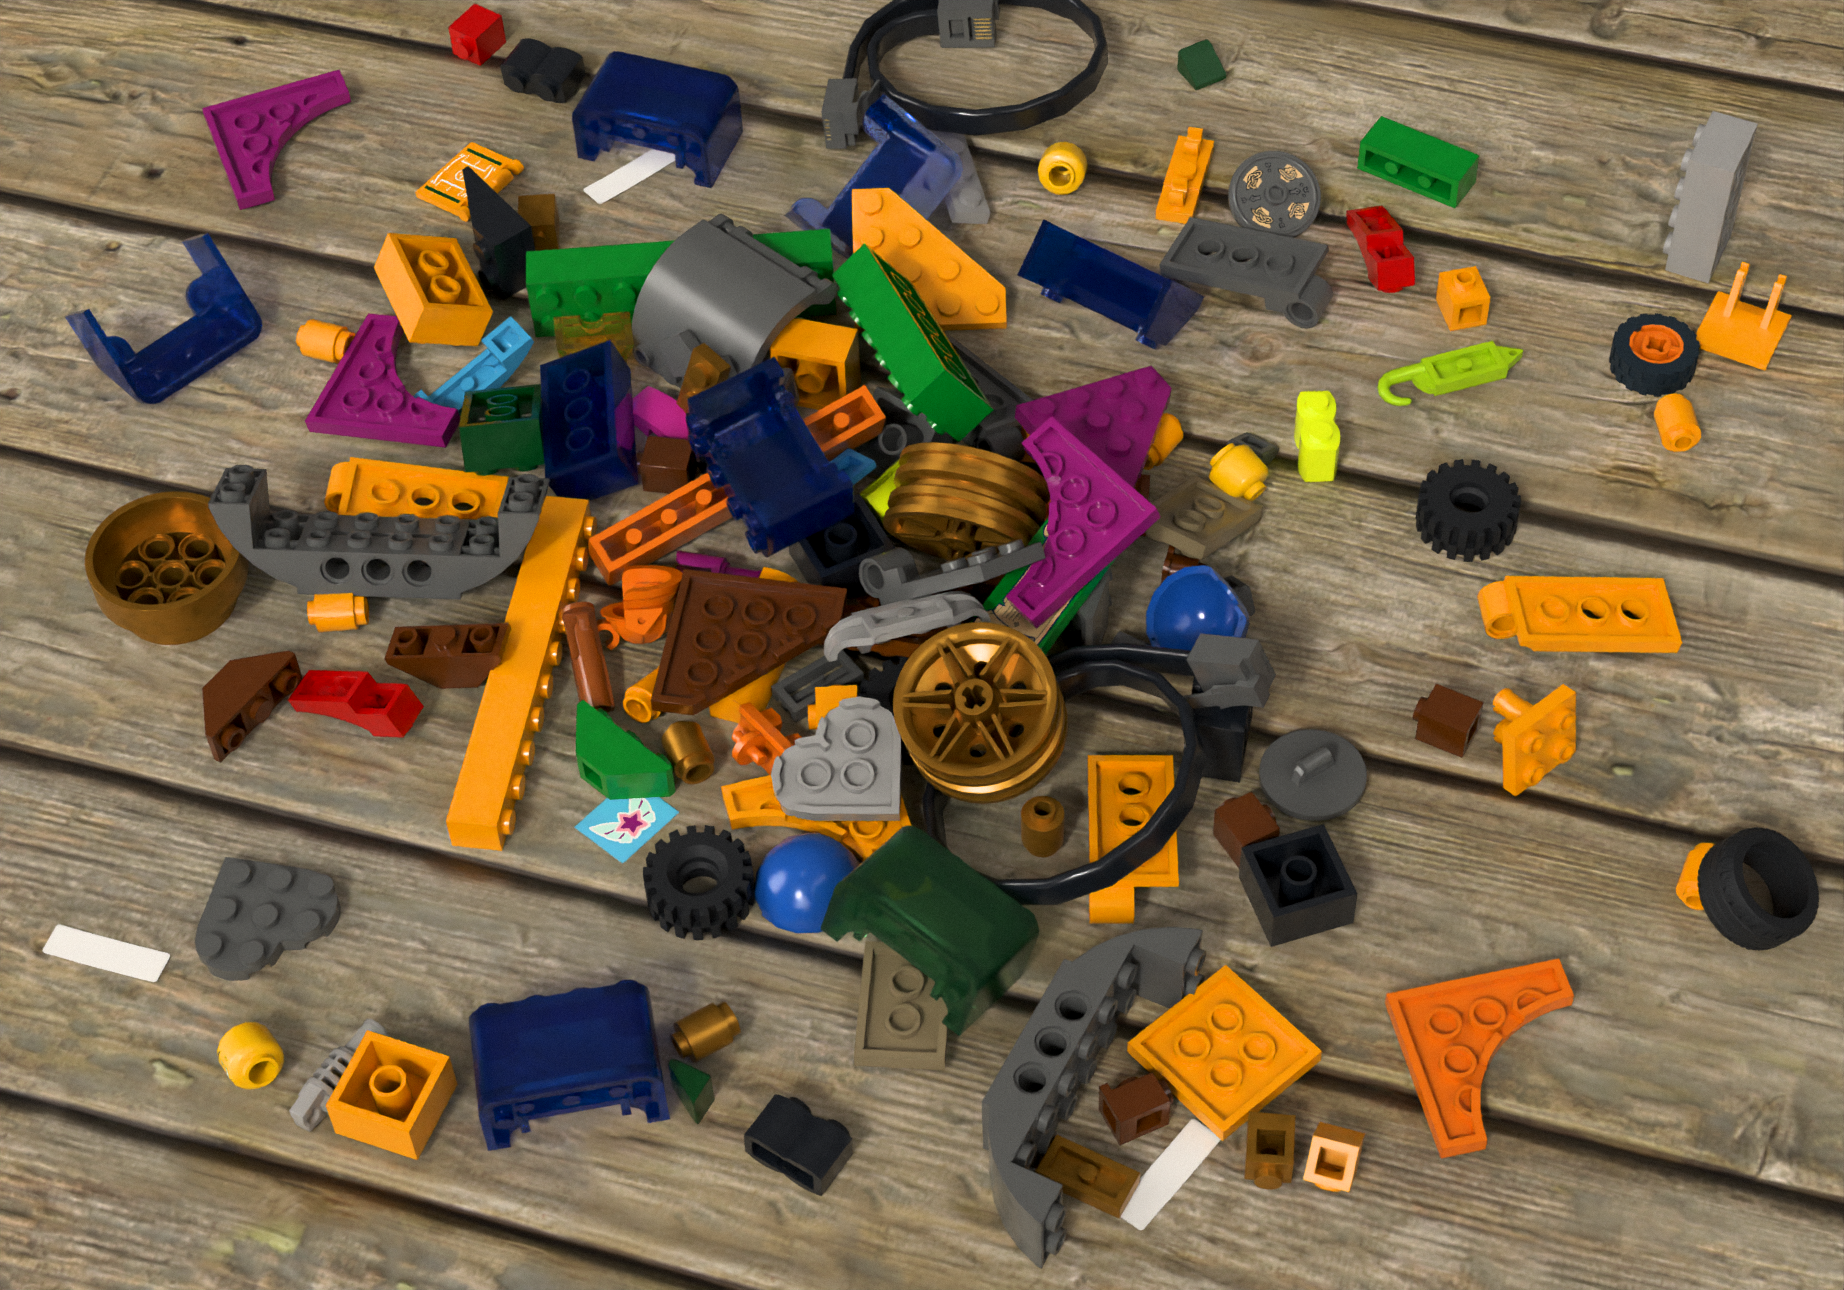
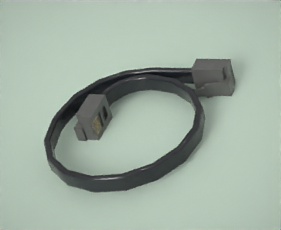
[821,0,1108,149]
[922,633,1276,906]

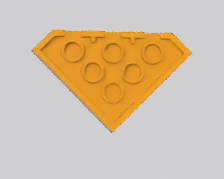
[852,188,1007,333]

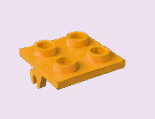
[1696,262,1792,371]

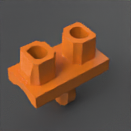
[731,702,802,775]

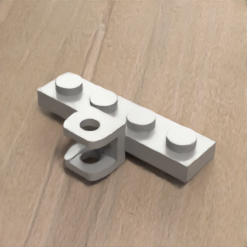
[900,127,991,224]

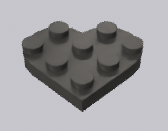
[195,857,341,981]

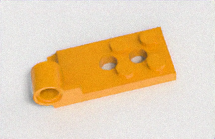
[324,457,509,520]
[1477,576,1682,653]
[1087,755,1179,924]

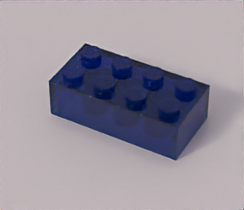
[540,340,638,501]

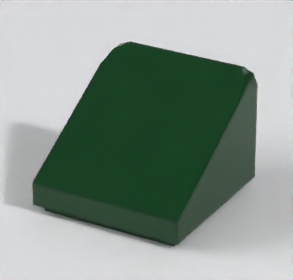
[1177,39,1226,90]
[668,1058,715,1124]

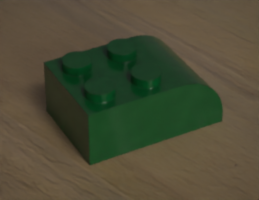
[459,384,547,476]

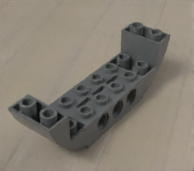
[208,465,550,600]
[982,927,1206,1269]

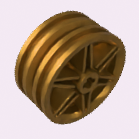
[883,442,1050,561]
[893,622,1068,804]

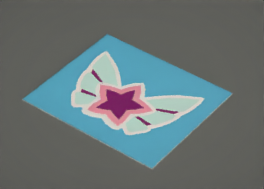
[574,797,679,864]

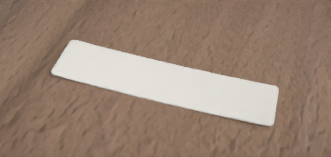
[583,141,682,204]
[43,924,170,982]
[1121,1119,1221,1230]

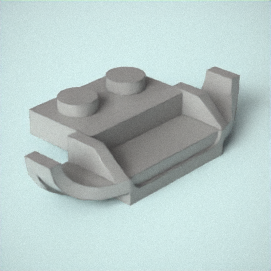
[824,591,991,662]

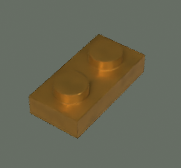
[676,343,731,413]
[1035,1135,1140,1219]

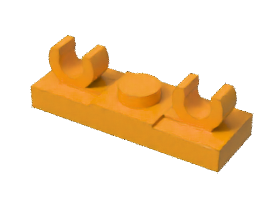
[1156,127,1214,224]

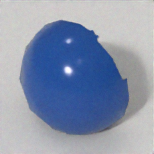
[1146,565,1250,650]
[755,833,865,934]

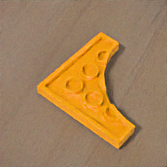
[721,775,931,904]

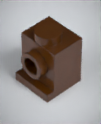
[1099,1072,1173,1146]

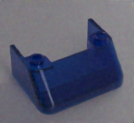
[1017,219,1205,350]
[65,233,262,405]

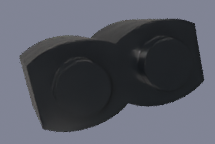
[500,38,586,103]
[744,1094,853,1196]

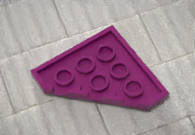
[1015,366,1172,489]

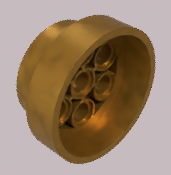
[85,491,249,645]

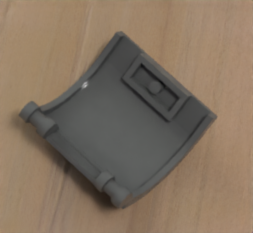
[632,214,838,421]

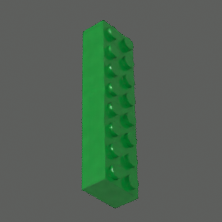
[526,229,837,337]

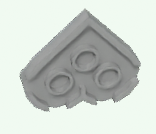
[771,696,902,821]

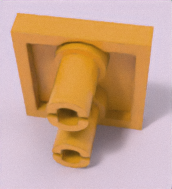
[1493,684,1576,797]

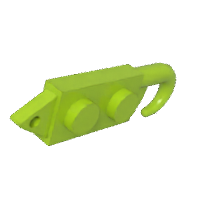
[1377,341,1523,406]

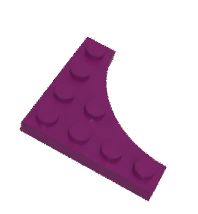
[202,70,351,210]
[305,313,460,448]
[1006,416,1161,629]

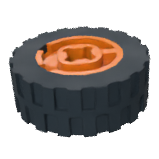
[1609,313,1700,397]

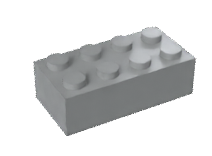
[1663,111,1758,284]

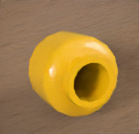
[1037,141,1087,195]
[1209,443,1268,502]
[217,1022,284,1089]

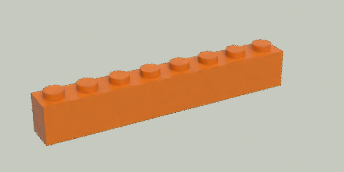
[588,385,886,586]

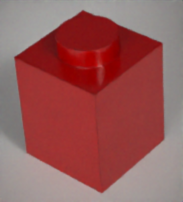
[448,3,506,66]

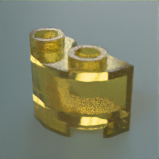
[553,312,634,376]

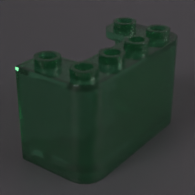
[820,825,1040,1036]

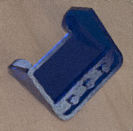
[784,93,963,259]

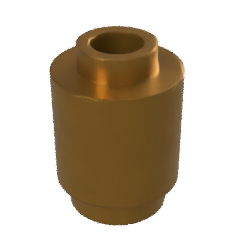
[661,721,715,784]
[1021,796,1065,858]
[670,1001,741,1063]

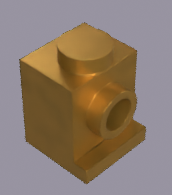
[1244,1111,1296,1190]

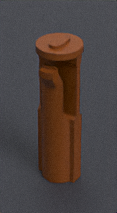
[561,602,615,713]

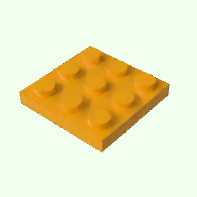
[1127,965,1322,1141]

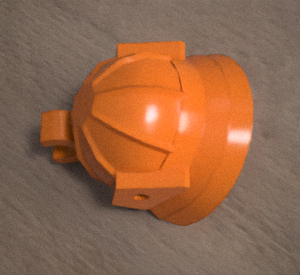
[596,565,683,650]

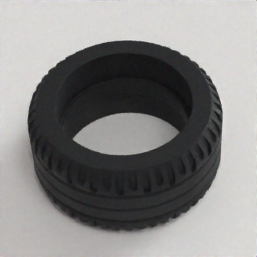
[1697,827,1819,951]

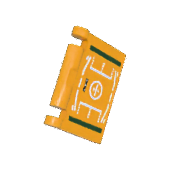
[415,142,524,222]

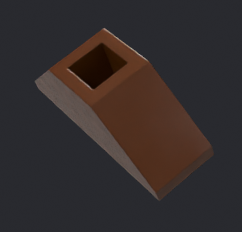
[384,623,511,689]
[202,650,303,763]

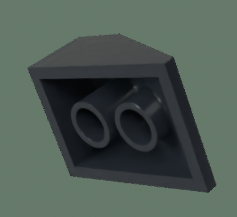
[462,166,535,300]

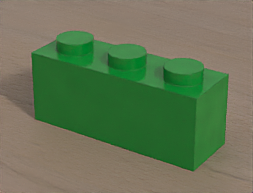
[1357,116,1480,208]

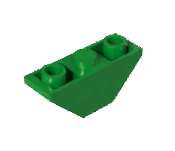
[576,700,676,800]

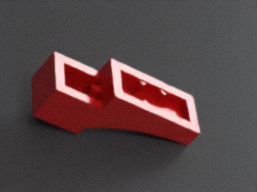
[1346,205,1415,293]
[288,670,424,738]

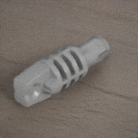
[289,1019,389,1132]

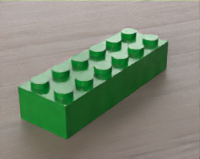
[832,243,994,442]

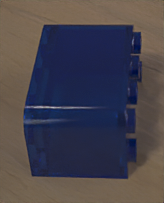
[572,51,743,188]
[685,357,854,557]
[468,980,670,1151]

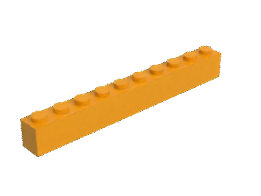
[446,496,597,851]

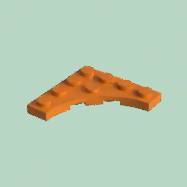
[1385,958,1574,1159]

